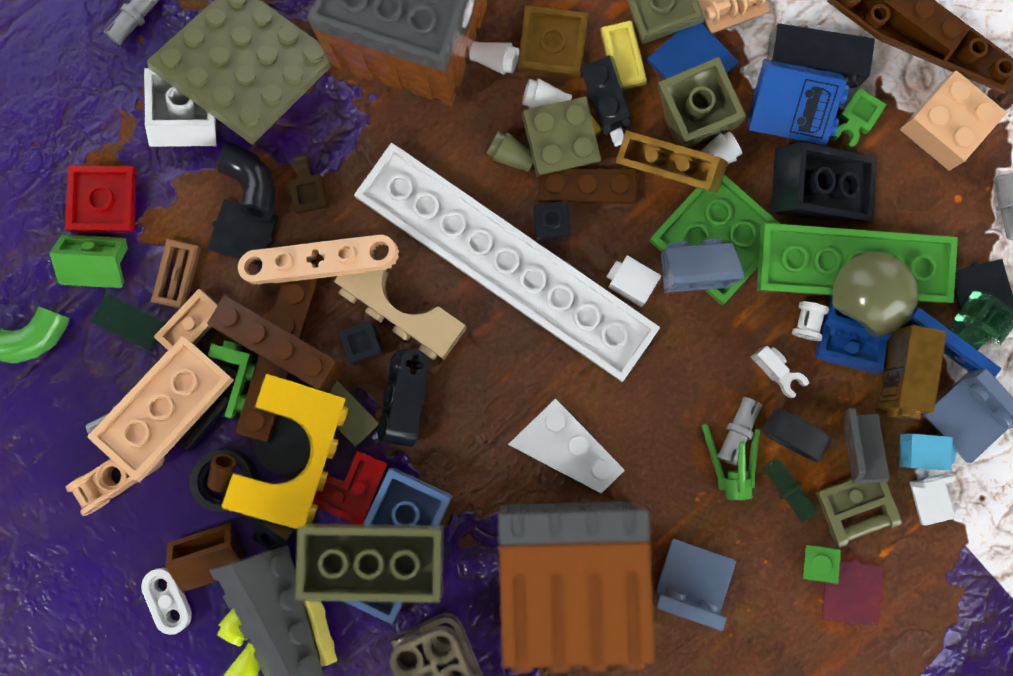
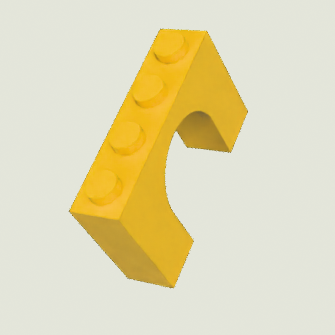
[222,374,348,529]

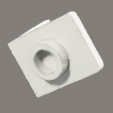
[910,474,957,525]

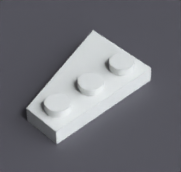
[508,399,625,493]

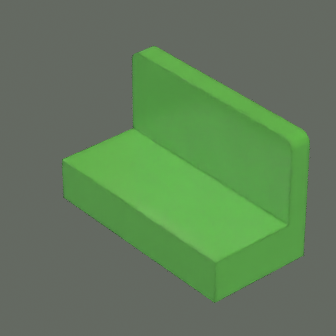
[50,234,128,288]

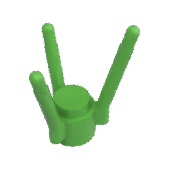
[702,424,760,500]

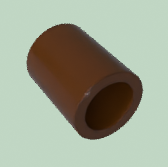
[207,454,236,492]

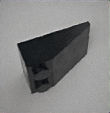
[771,142,877,222]

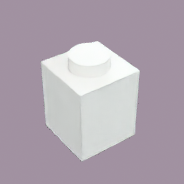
[607,255,662,307]

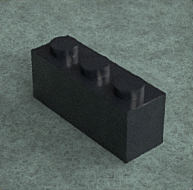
[767,23,875,89]

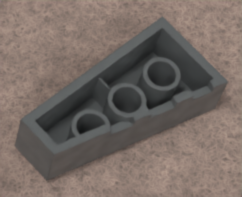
[209,546,324,676]

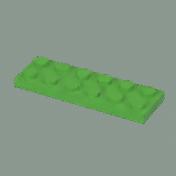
[757,223,958,303]

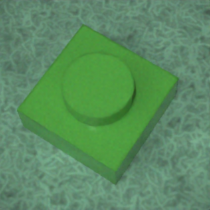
[803,544,841,584]

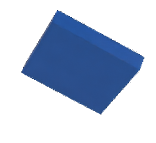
[647,23,739,80]

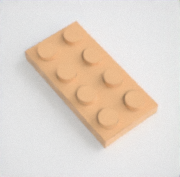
[87,335,234,482]

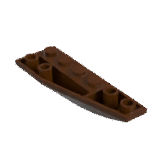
[827,0,1013,93]

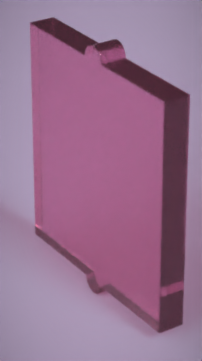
[821,559,883,626]

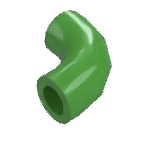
[0,307,71,364]

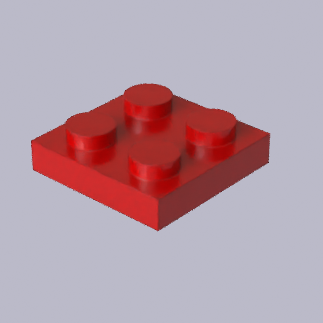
[65,165,137,233]

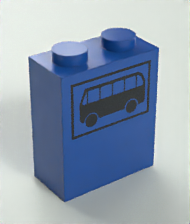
[746,59,849,146]

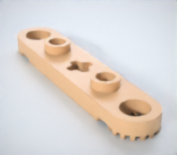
[238,235,399,285]

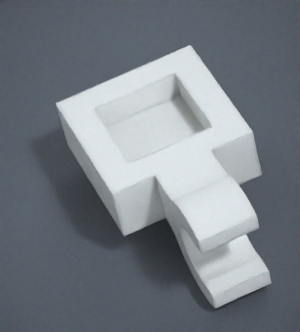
[751,346,809,398]

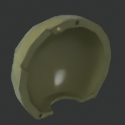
[832,252,918,337]

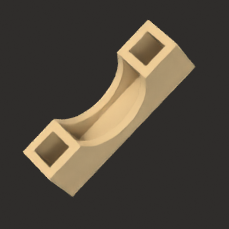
[334,270,467,360]

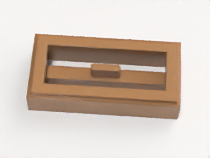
[151,239,201,309]

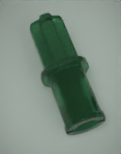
[763,458,818,522]

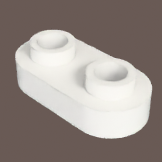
[141,567,192,635]

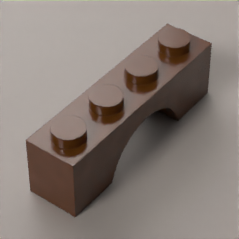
[207,295,346,393]

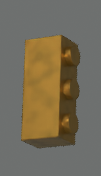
[616,130,728,194]

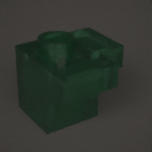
[948,291,1013,350]

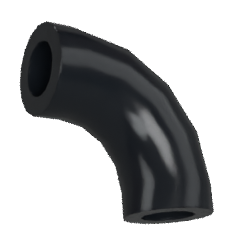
[218,142,277,221]

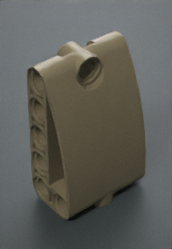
[390,613,483,676]

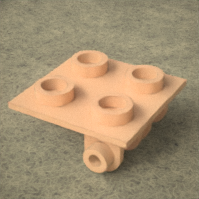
[698,0,770,34]

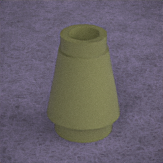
[486,131,533,172]

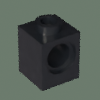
[533,201,570,244]
[338,321,386,366]

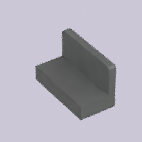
[842,408,890,484]

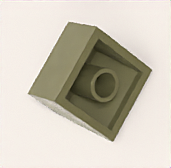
[657,57,746,148]

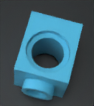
[899,434,956,471]

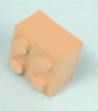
[900,70,1007,171]

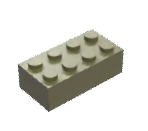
[296,523,444,602]

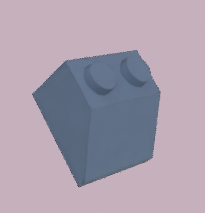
[661,239,744,293]

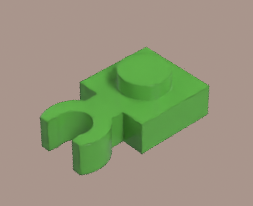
[831,87,887,150]

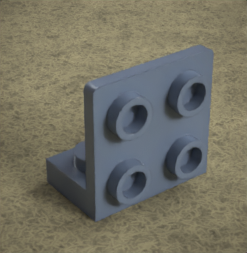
[923,368,1013,463]
[652,539,736,631]

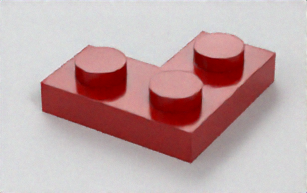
[312,451,389,524]

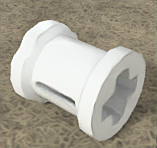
[792,301,829,341]

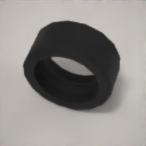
[762,408,832,462]
[189,449,258,513]

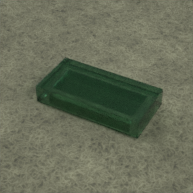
[91,293,167,351]

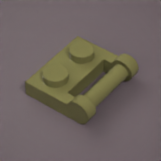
[815,478,902,548]

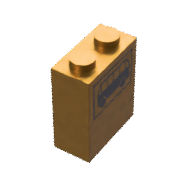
[876,325,947,420]

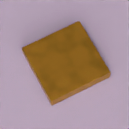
[517,5,589,78]

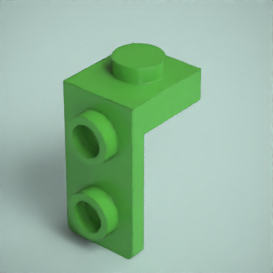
[208,340,258,419]

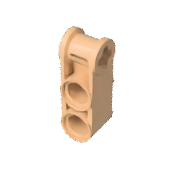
[65,456,165,516]

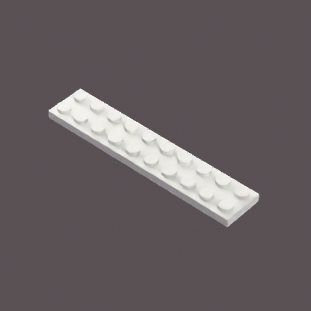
[354,143,660,382]

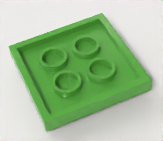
[649,175,780,305]

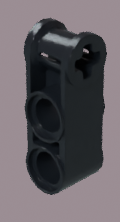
[377,349,429,447]

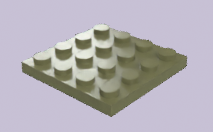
[147,0,331,145]

